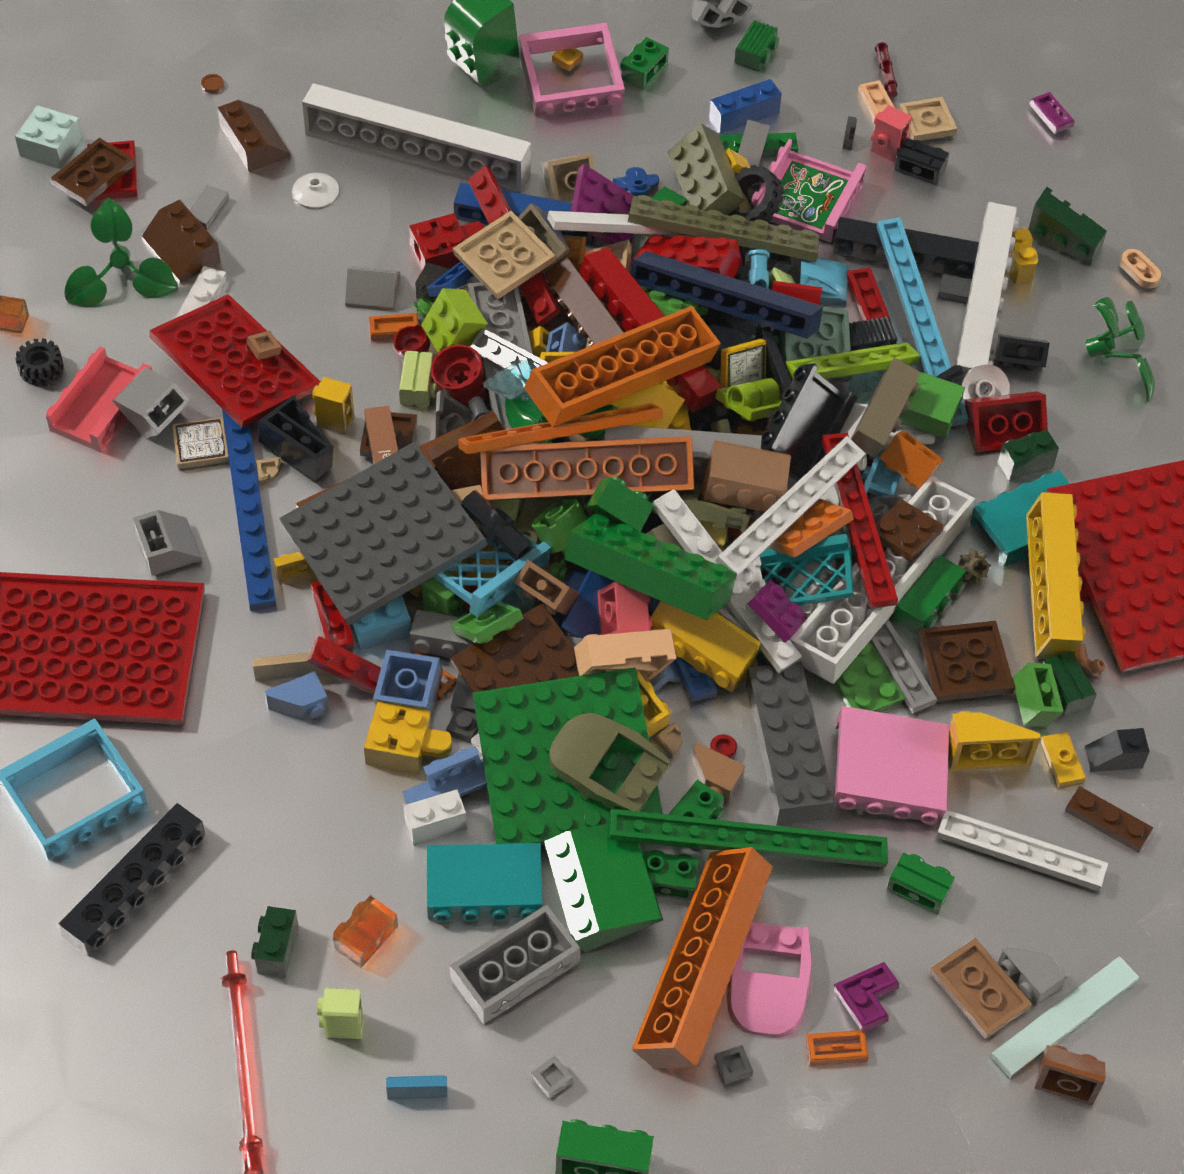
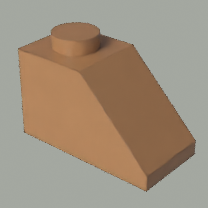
[692,742,745,804]

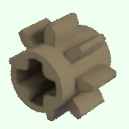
[958,549,991,583]

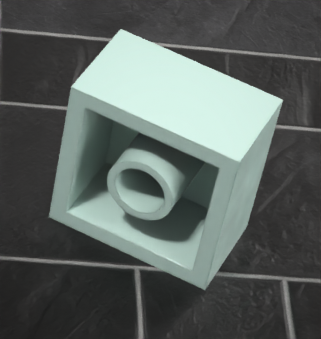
[15,105,83,169]

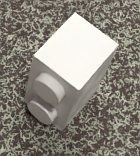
[404,790,467,845]

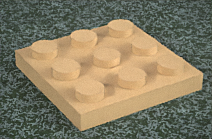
[453,211,556,300]

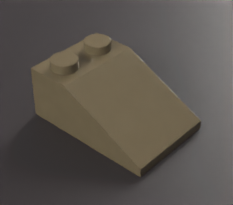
[518,203,569,277]

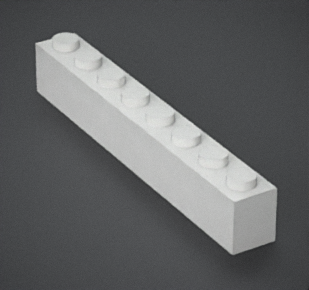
[956,202,1019,379]

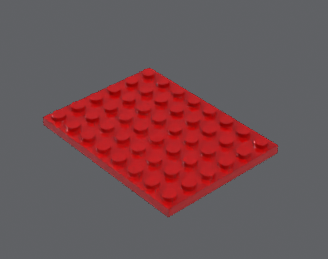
[1046,460,1184,673]
[0,572,205,725]

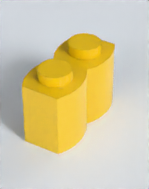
[1008,228,1038,284]

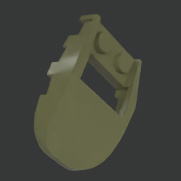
[648,480,756,532]
[549,713,671,812]

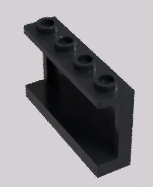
[700,307,760,371]
[761,363,858,482]

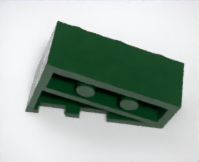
[1028,187,1107,265]

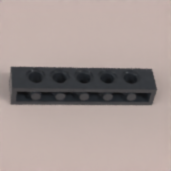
[58,803,205,956]

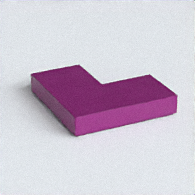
[834,962,899,1033]

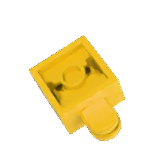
[364,701,452,774]

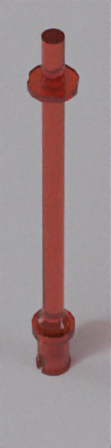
[221,950,263,1174]

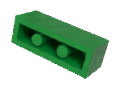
[893,555,966,635]

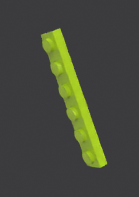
[785,342,921,380]

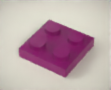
[747,580,807,643]

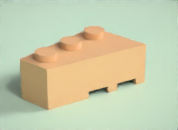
[574,629,676,681]

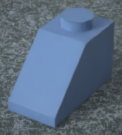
[264,671,329,720]

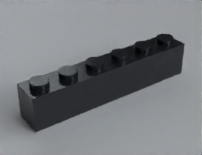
[833,217,979,279]

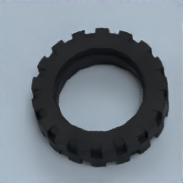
[728,165,784,222]

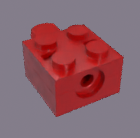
[409,213,485,278]

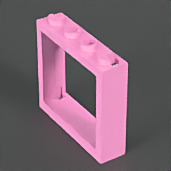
[518,23,625,115]

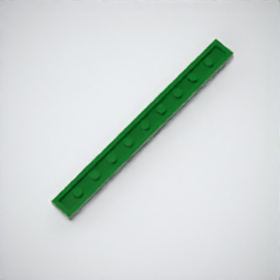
[609,809,888,868]

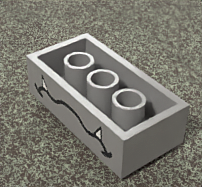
[450,905,580,1024]

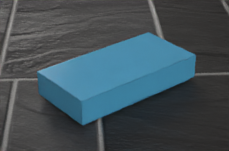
[386,1075,447,1099]

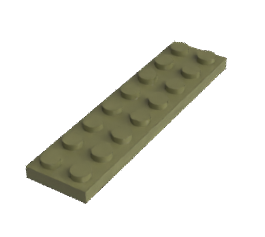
[628,195,819,262]

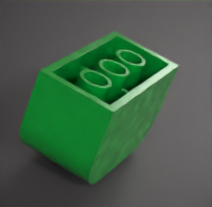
[444,0,521,87]

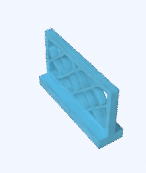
[433,534,551,617]

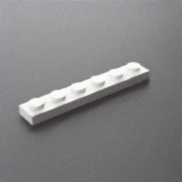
[936,810,1108,891]

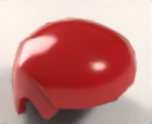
[393,324,431,358]

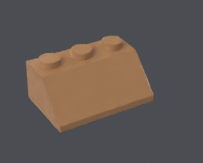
[701,440,791,512]

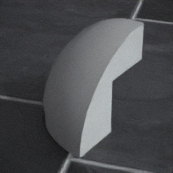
[691,0,753,28]

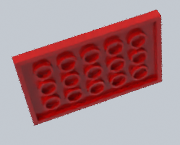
[149,294,321,428]

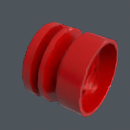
[431,344,489,409]

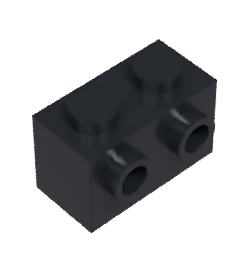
[995,334,1050,370]

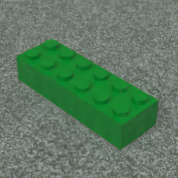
[565,513,737,620]

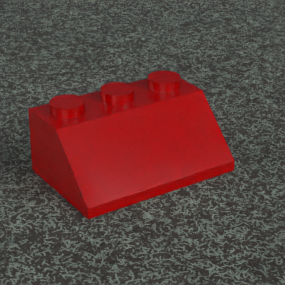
[964,391,1048,452]

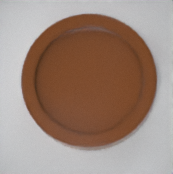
[201,74,224,93]

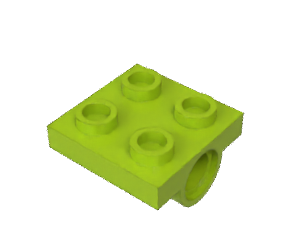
[715,378,782,421]

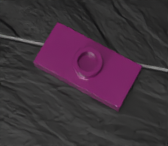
[1030,92,1075,134]

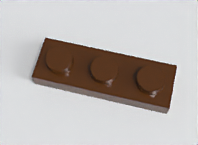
[1065,786,1154,853]

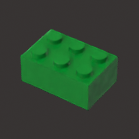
[555,1119,654,1174]

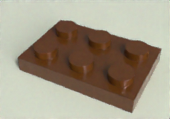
[50,138,135,206]

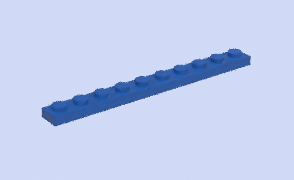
[222,409,277,610]

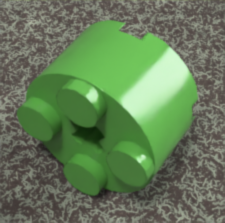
[532,496,589,555]

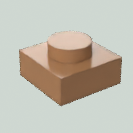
[247,331,281,360]

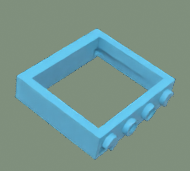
[0,718,147,860]

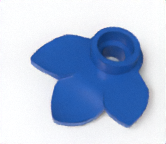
[613,167,659,196]

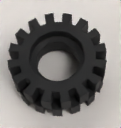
[15,338,64,386]

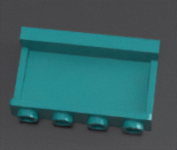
[970,470,1070,567]
[427,843,542,922]

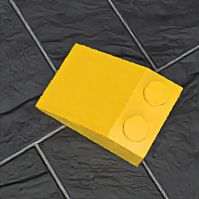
[948,711,1041,770]

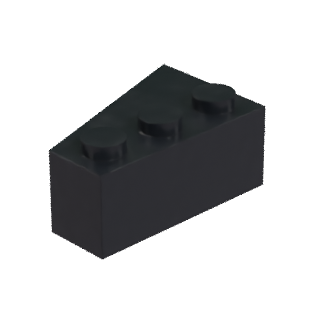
[258,395,334,480]

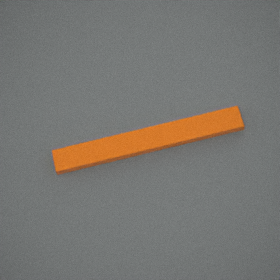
[458,403,663,454]

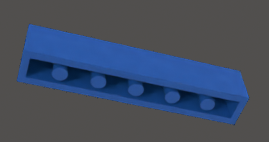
[453,183,594,244]

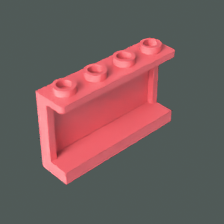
[46,346,152,453]

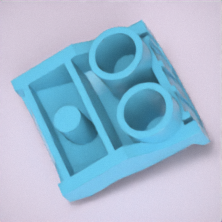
[799,257,847,305]

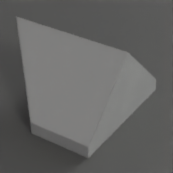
[435,390,473,438]

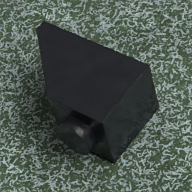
[1084,728,1150,772]

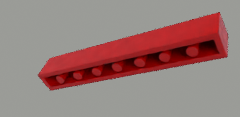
[579,247,723,413]

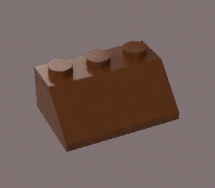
[217,100,291,172]
[142,199,221,283]

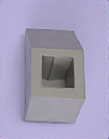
[998,947,1067,1006]

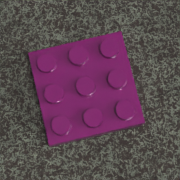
[571,164,634,245]

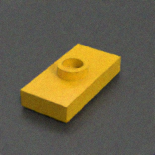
[1040,732,1086,788]

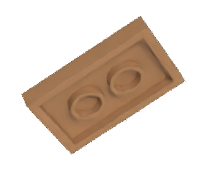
[930,938,1032,1039]

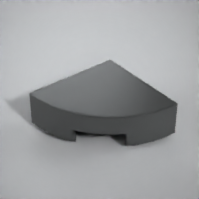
[842,116,857,150]

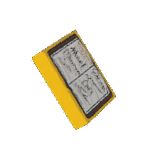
[721,339,766,388]

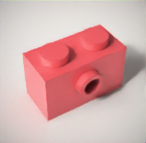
[871,105,912,163]

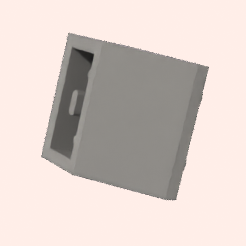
[112,367,190,439]
[133,510,202,576]

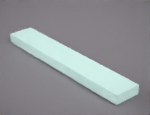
[991,956,1140,1079]

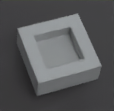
[531,1055,573,1099]

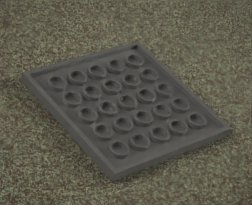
[279,442,488,626]

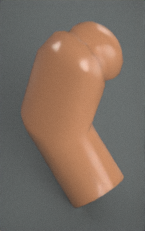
[1073,644,1105,677]

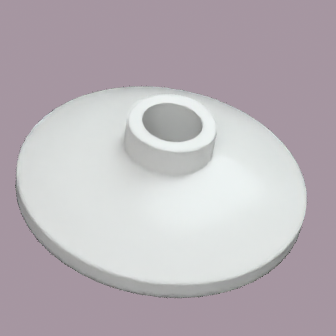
[292,173,339,209]
[961,364,1010,403]

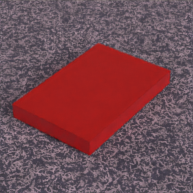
[87,140,138,201]

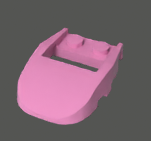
[727,922,812,1037]

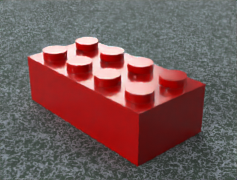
[631,234,743,278]

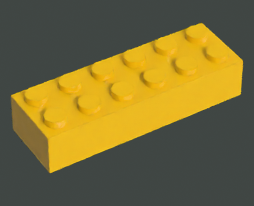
[1026,492,1086,659]

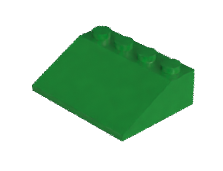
[544,823,663,953]

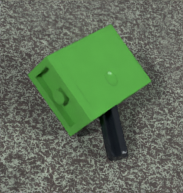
[898,365,965,439]

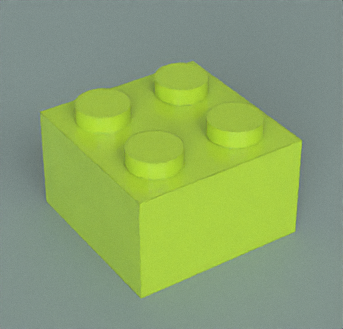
[421,288,488,353]

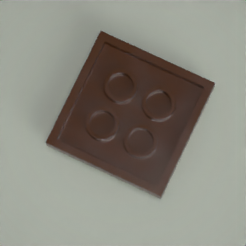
[917,621,1015,702]

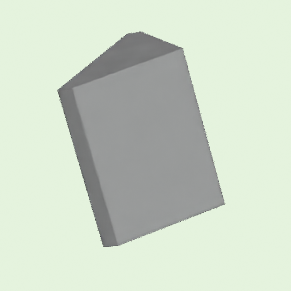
[345,267,400,311]

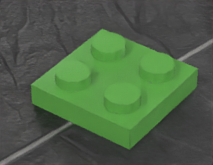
[450,601,524,644]

